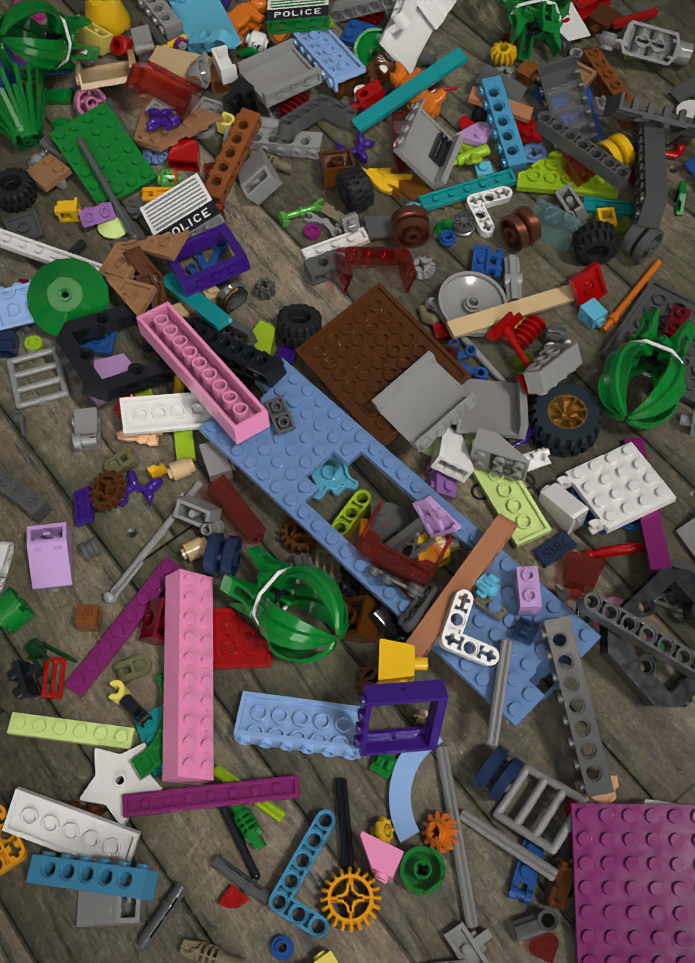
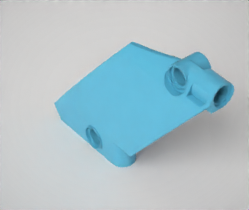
[165,0,242,54]

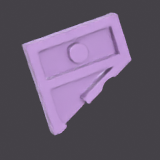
[455,121,492,147]
[412,496,461,538]

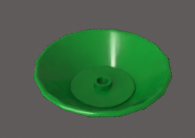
[27,258,109,336]

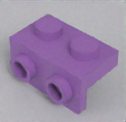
[78,202,116,228]
[426,462,456,501]

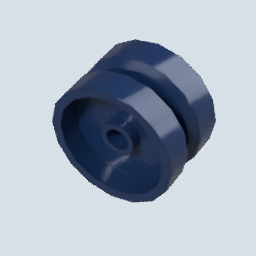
[203,532,242,578]
[472,744,525,803]

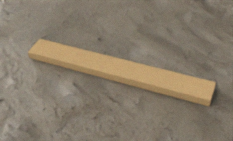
[445,284,575,340]

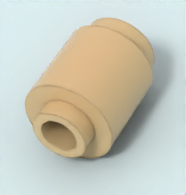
[166,457,196,481]
[180,537,207,562]

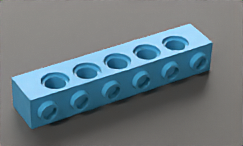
[478,75,528,173]
[26,851,159,901]

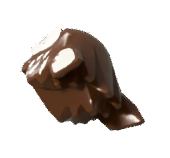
[365,51,394,85]

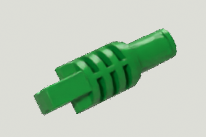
[230,805,267,850]

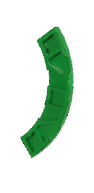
[130,672,164,781]

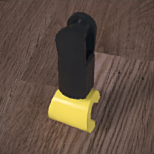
[109,680,153,728]

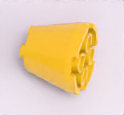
[85,0,131,37]

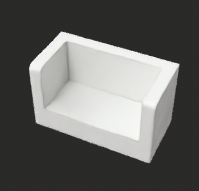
[211,45,238,85]

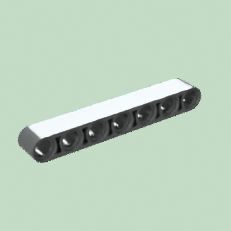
[535,111,631,189]
[576,592,695,679]

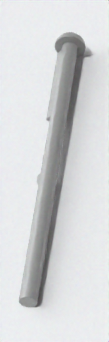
[425,297,508,382]
[103,480,203,603]

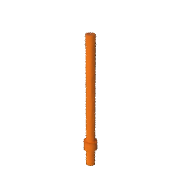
[600,259,662,333]

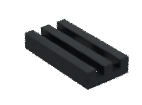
[428,131,453,167]

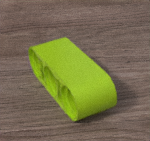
[331,490,371,540]

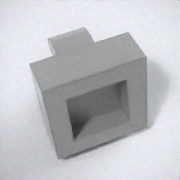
[591,95,606,115]
[339,211,361,233]

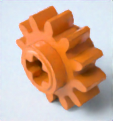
[421,811,460,853]

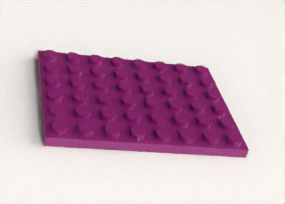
[570,803,695,963]

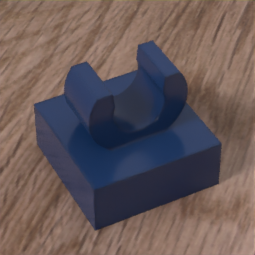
[511,616,540,646]

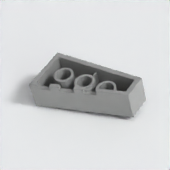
[523,342,582,396]

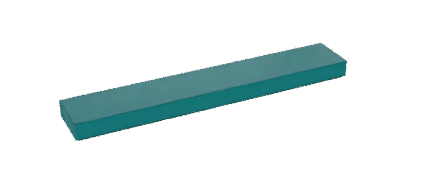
[417,168,517,212]
[163,271,233,331]

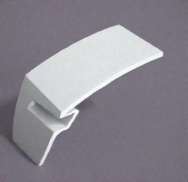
[379,0,457,74]

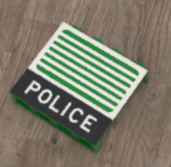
[266,0,330,35]

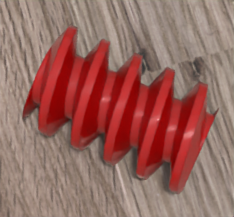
[508,314,546,351]

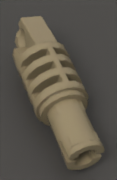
[249,150,294,174]
[179,938,244,963]

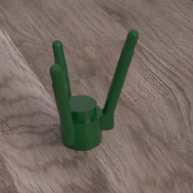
[25,638,77,684]

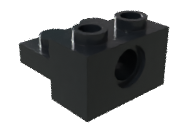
[222,77,257,118]

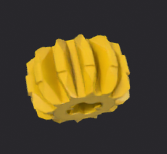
[490,41,517,66]

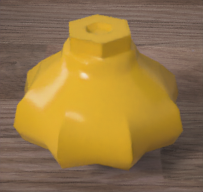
[370,816,394,844]

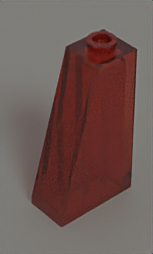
[392,111,410,172]
[207,474,267,545]

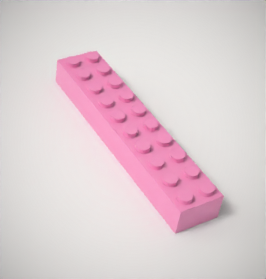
[136,301,270,444]
[162,569,214,785]

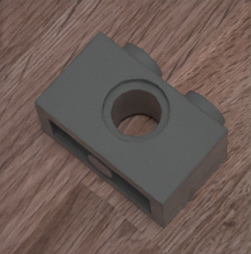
[304,249,344,286]

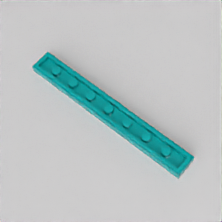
[351,47,468,133]

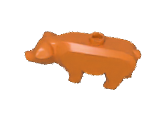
[227,0,268,47]
[389,61,447,119]

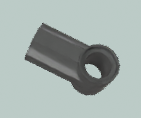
[511,909,559,943]

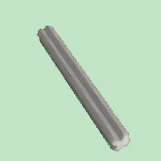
[486,639,512,746]
[459,809,558,881]

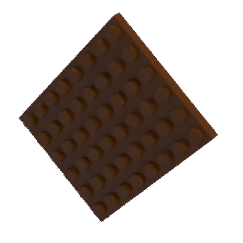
[295,283,471,447]

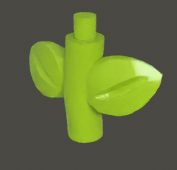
[453,143,490,166]

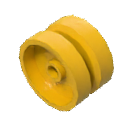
[596,133,635,168]

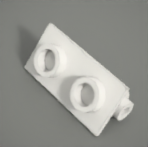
[522,447,551,472]

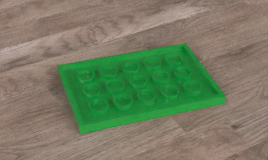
[49,102,158,206]

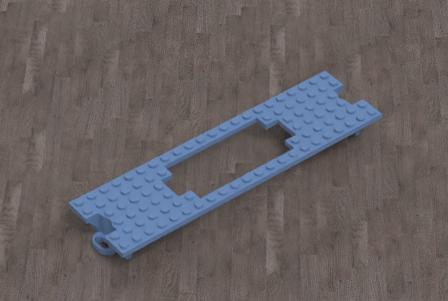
[198,358,601,728]

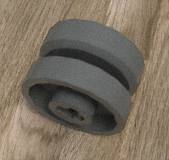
[620,222,665,264]

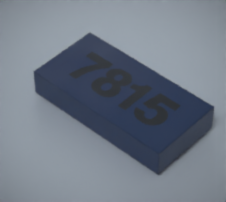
[533,530,577,568]

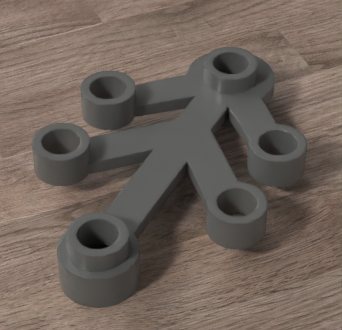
[367,557,425,599]

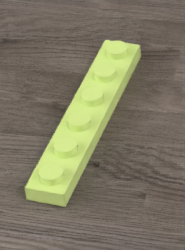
[7,712,136,750]

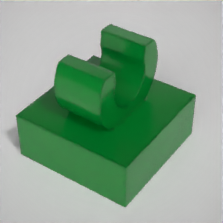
[369,754,398,781]

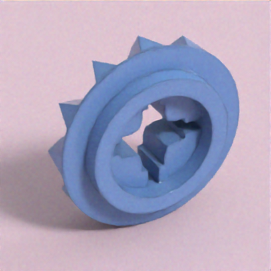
[523,143,547,165]
[143,148,169,164]

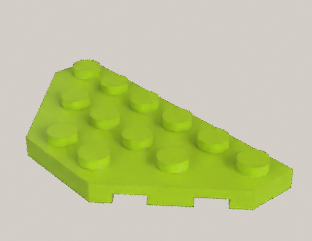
[516,151,619,199]

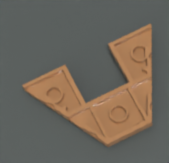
[133,94,224,152]
[99,229,190,316]

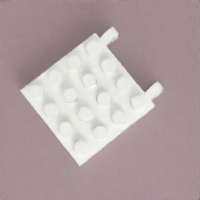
[557,442,676,535]

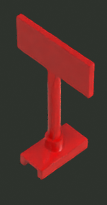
[486,311,537,395]

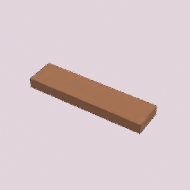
[467,86,534,123]

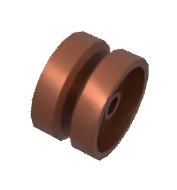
[391,205,431,249]
[499,206,542,251]

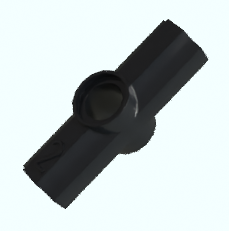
[370,604,412,643]

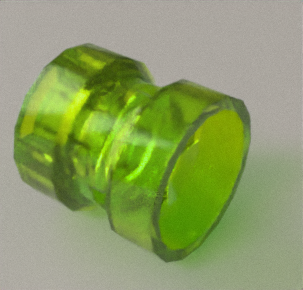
[513,351,533,375]

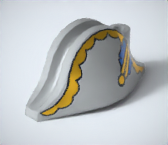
[186,51,211,89]

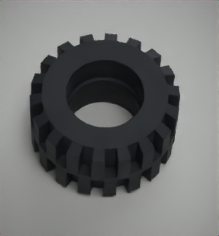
[336,165,374,212]
[0,168,38,213]
[572,220,620,265]
[277,303,322,349]

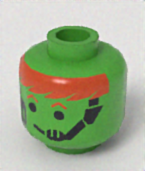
[157,168,181,187]

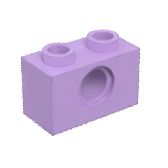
[514,566,542,616]

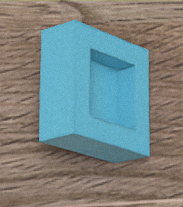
[473,160,494,178]

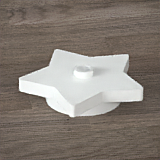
[80,743,163,825]

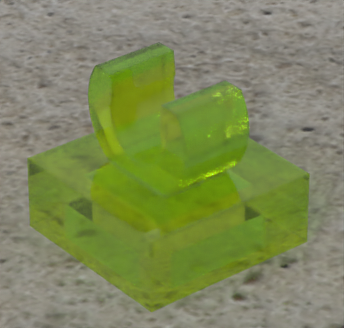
[616,215,634,238]

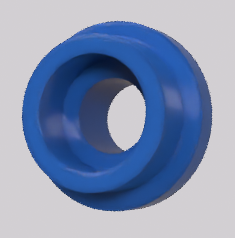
[439,230,456,246]
[271,935,294,961]

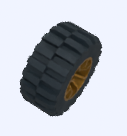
[528,383,603,457]

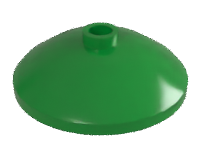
[353,27,396,68]

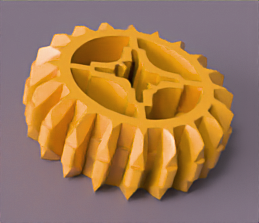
[320,867,381,932]

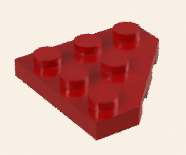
[213,608,272,670]

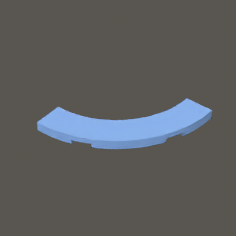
[389,736,443,843]

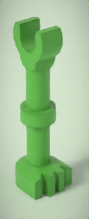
[278,198,324,228]

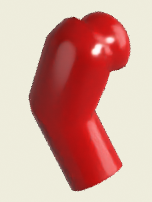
[665,143,685,159]

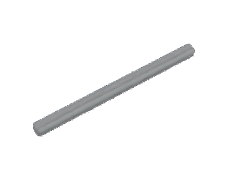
[436,746,478,928]

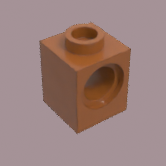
[515,59,539,88]
[75,604,103,632]

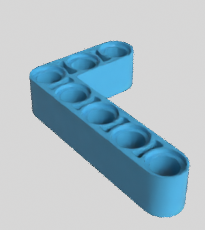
[269,809,336,939]

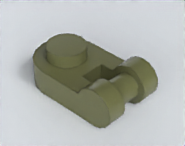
[104,447,140,474]
[113,655,152,685]

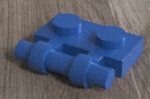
[471,245,504,280]

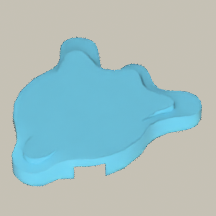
[311,455,359,501]

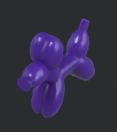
[146,108,181,131]
[335,133,375,163]
[118,469,163,507]

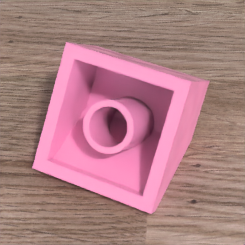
[360,831,404,884]

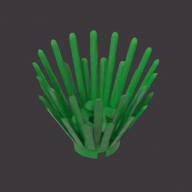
[0,63,48,150]

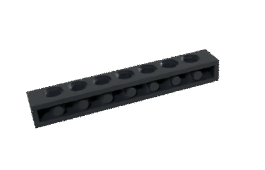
[183,316,287,388]

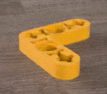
[0,805,28,876]

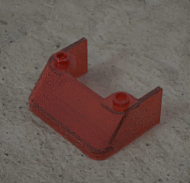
[123,59,203,120]
[334,246,417,293]
[355,500,453,587]

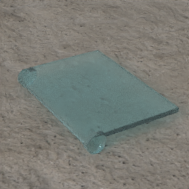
[532,197,584,253]

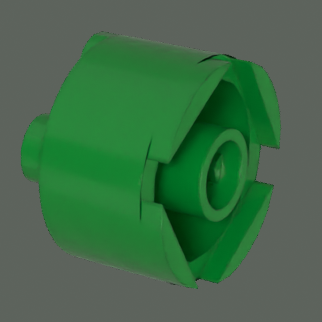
[0,586,35,634]
[399,846,445,897]

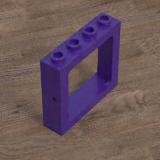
[166,223,251,297]
[354,679,448,756]

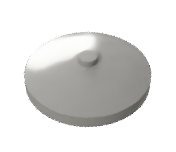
[437,271,508,337]

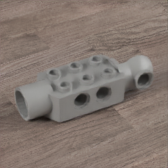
[596,20,694,67]

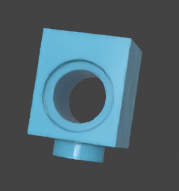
[577,298,608,331]

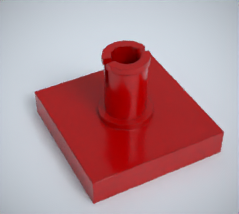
[568,261,608,310]

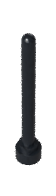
[206,779,261,880]

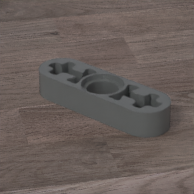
[398,582,440,633]

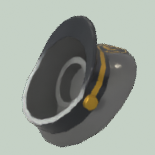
[216,282,248,313]

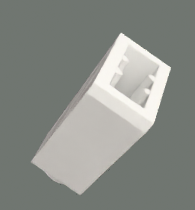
[430,427,474,483]
[538,483,589,534]

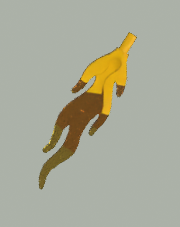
[361,167,467,210]

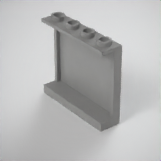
[237,38,323,108]
[393,98,464,191]

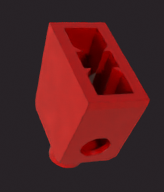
[349,79,385,113]
[167,136,200,172]

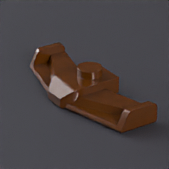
[122,246,168,309]

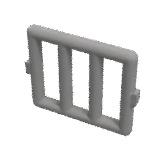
[6,346,69,410]
[493,763,588,854]

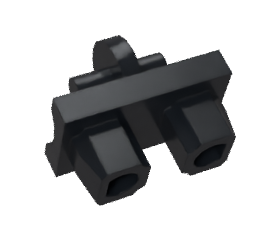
[7,659,43,700]

